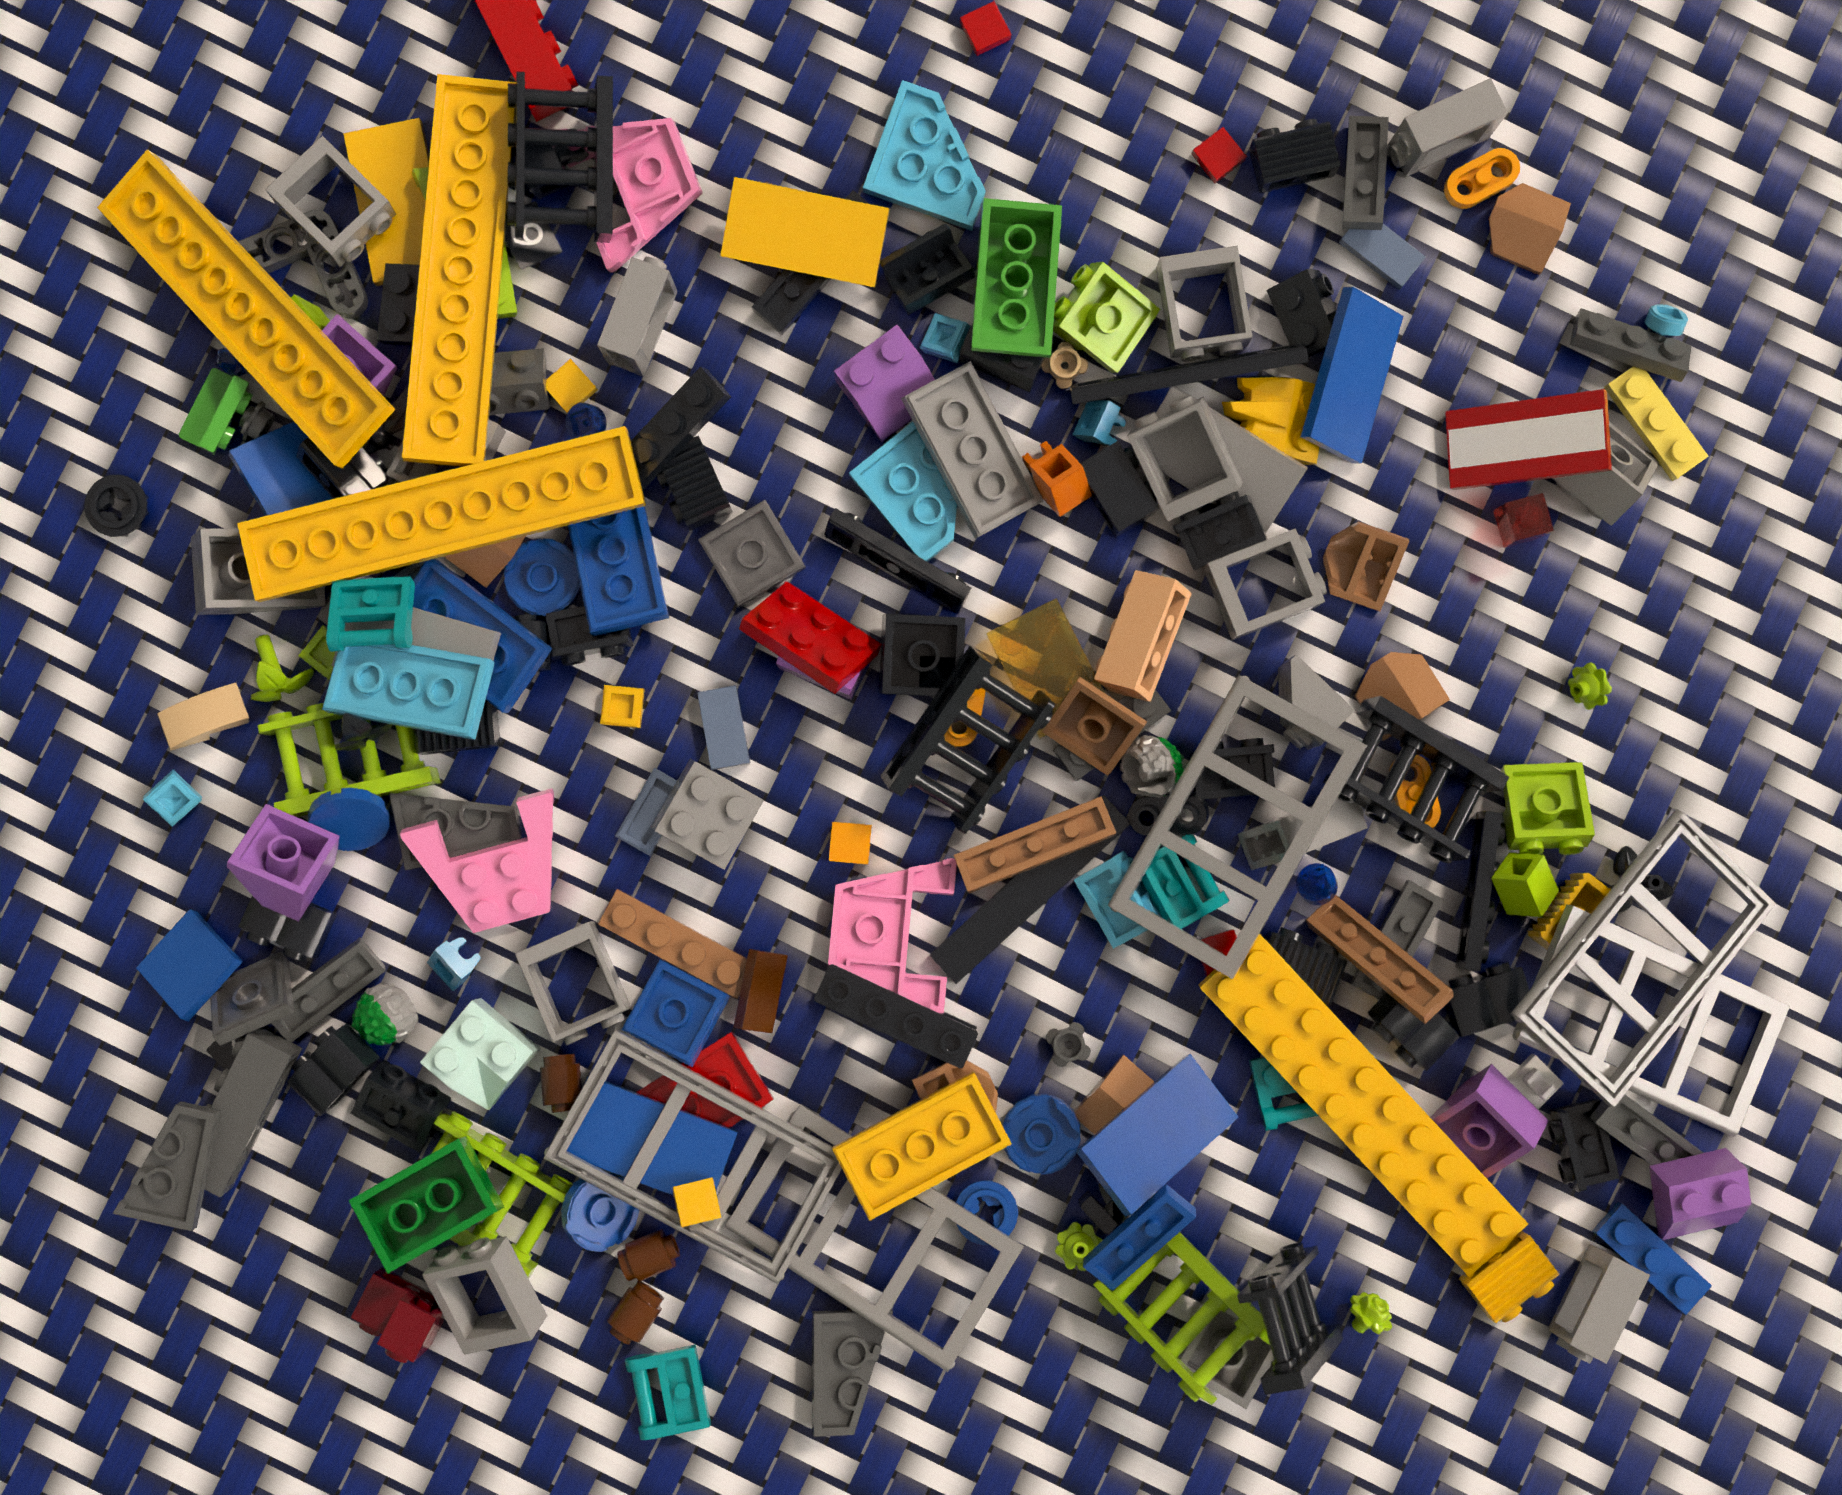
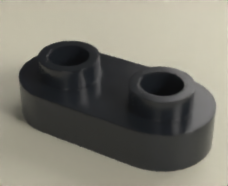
[1128,793,1209,836]

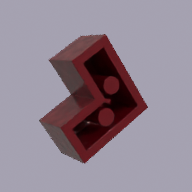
[351,1267,445,1363]

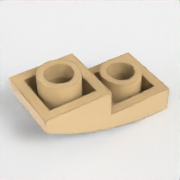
[157,683,249,751]

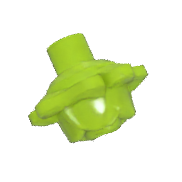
[1568,662,1612,710]
[1055,1222,1103,1271]
[1350,1292,1392,1334]

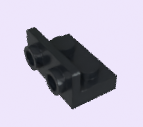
[350,1060,451,1153]

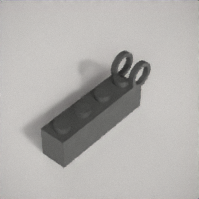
[205,1027,302,1197]

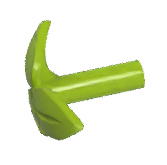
[250,635,314,702]

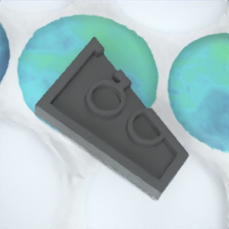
[389,793,523,870]
[113,1101,221,1231]
[812,1309,893,1437]

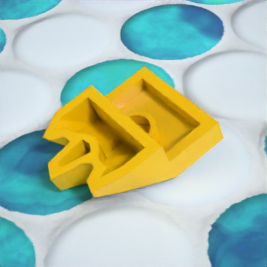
[1222,377,1319,466]

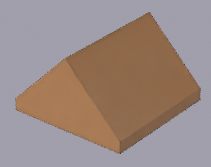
[1042,677,1147,776]

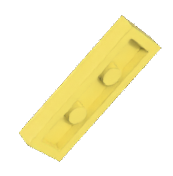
[1604,366,1709,481]

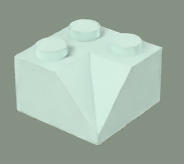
[420,998,541,1110]

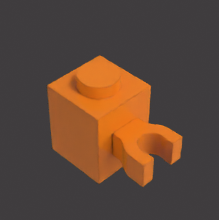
[1022,441,1092,517]

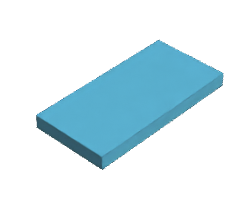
[322,645,495,740]

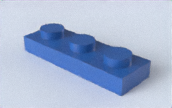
[1083,1184,1196,1291]
[1592,1202,1712,1315]

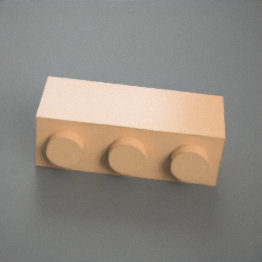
[1094,570,1192,702]

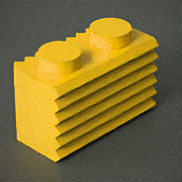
[1528,873,1611,950]
[1459,1231,1560,1323]

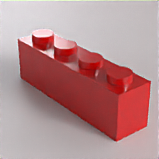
[475,0,579,122]

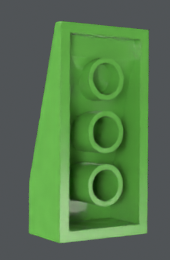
[971,198,1062,358]

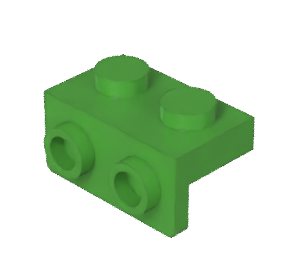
[179,368,253,455]

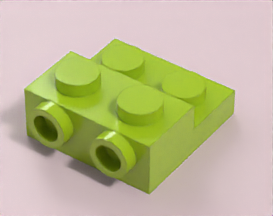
[1053,262,1161,373]
[1501,762,1595,855]

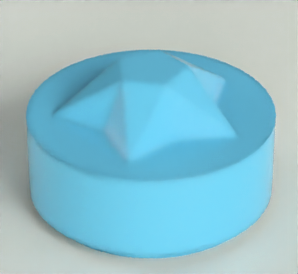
[1645,304,1688,336]

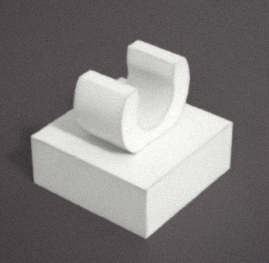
[1507,1054,1564,1109]

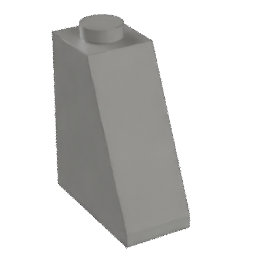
[1238,798,1368,870]

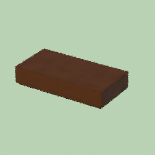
[733,949,788,1033]

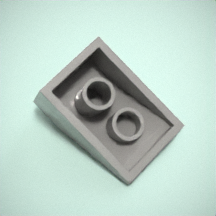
[191,529,326,615]

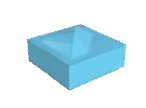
[920,313,971,363]
[143,770,202,827]

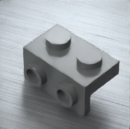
[489,348,550,415]

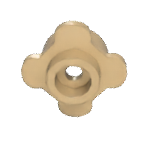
[1041,342,1088,389]

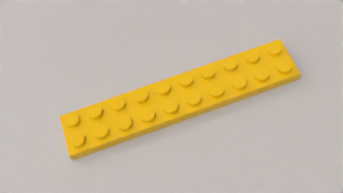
[402,74,516,467]
[97,150,396,468]
[237,426,646,602]
[1198,934,1528,1277]

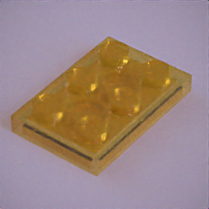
[986,598,1105,739]

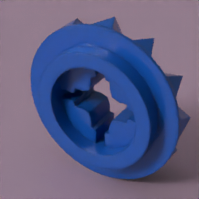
[956,1180,1018,1245]

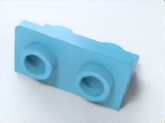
[1074,851,1162,949]

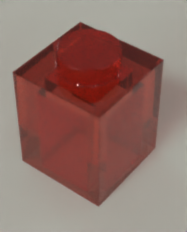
[1493,493,1554,548]

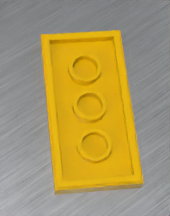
[343,118,430,286]
[720,177,890,287]
[832,1071,1012,1221]

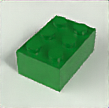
[348,1136,504,1274]

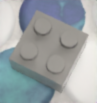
[651,758,764,870]
[1178,1288,1274,1409]

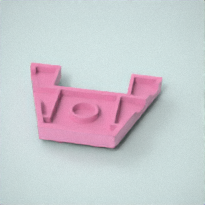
[558,118,703,273]
[400,788,554,933]
[828,858,957,1014]

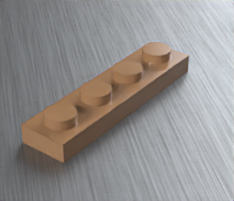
[954,796,1117,893]
[598,889,747,999]
[1306,894,1454,1024]

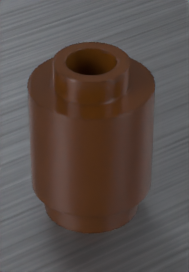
[540,1054,582,1113]
[617,1229,680,1281]
[607,1281,664,1345]

